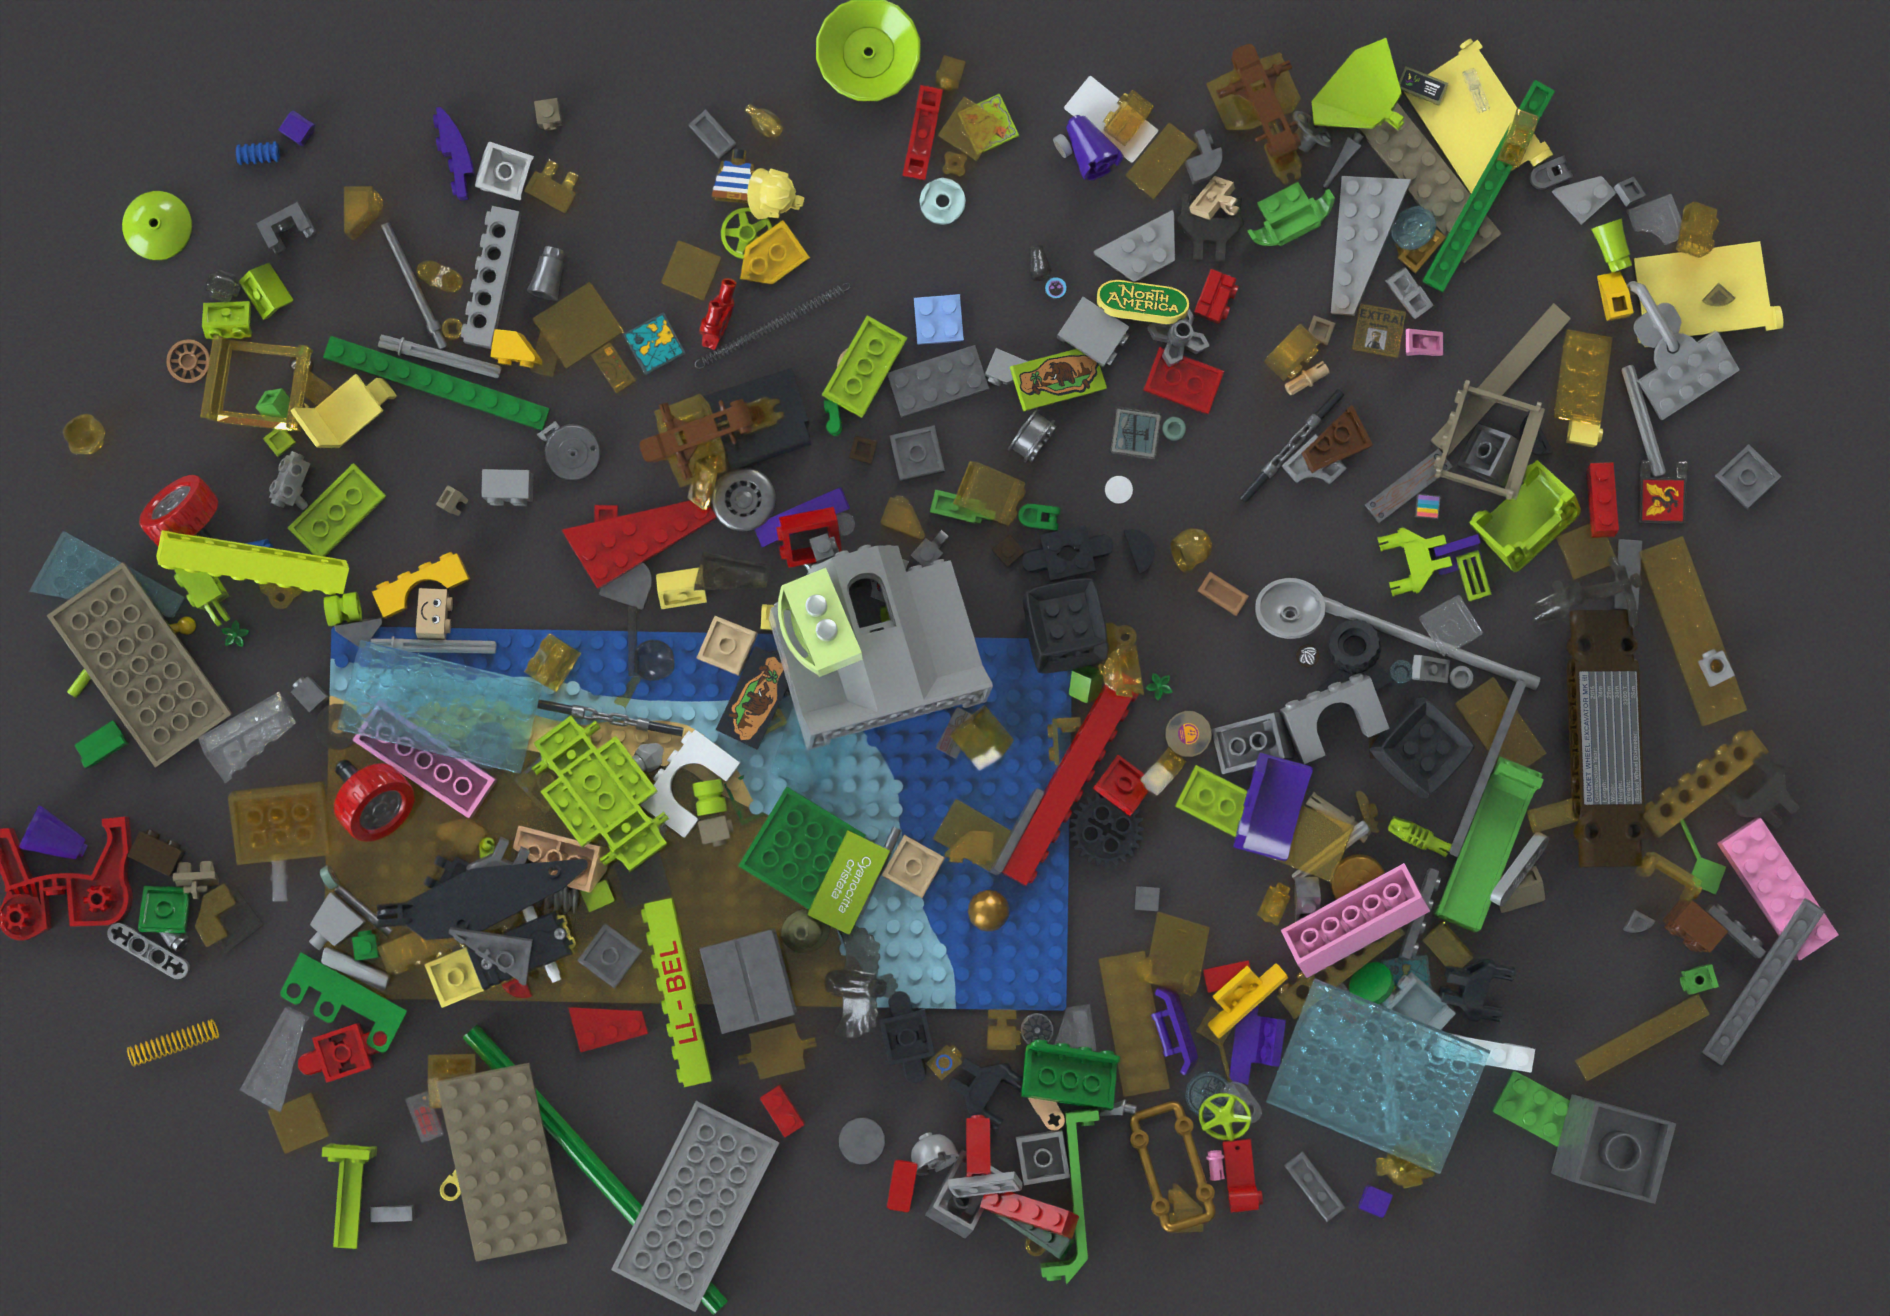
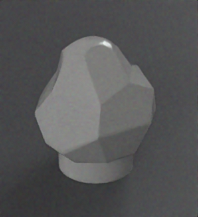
[632,743,664,773]

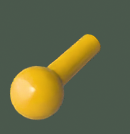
[170,616,196,635]

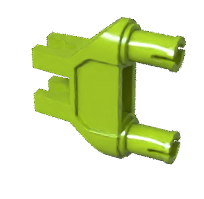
[1377,527,1452,596]

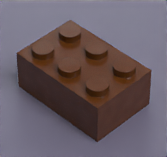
[1662,899,1728,953]

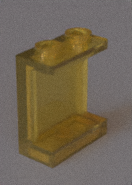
[953,461,1026,526]
[1635,852,1702,900]

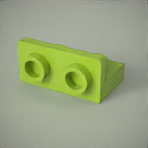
[202,301,252,340]

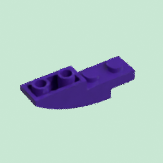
[433,107,475,201]

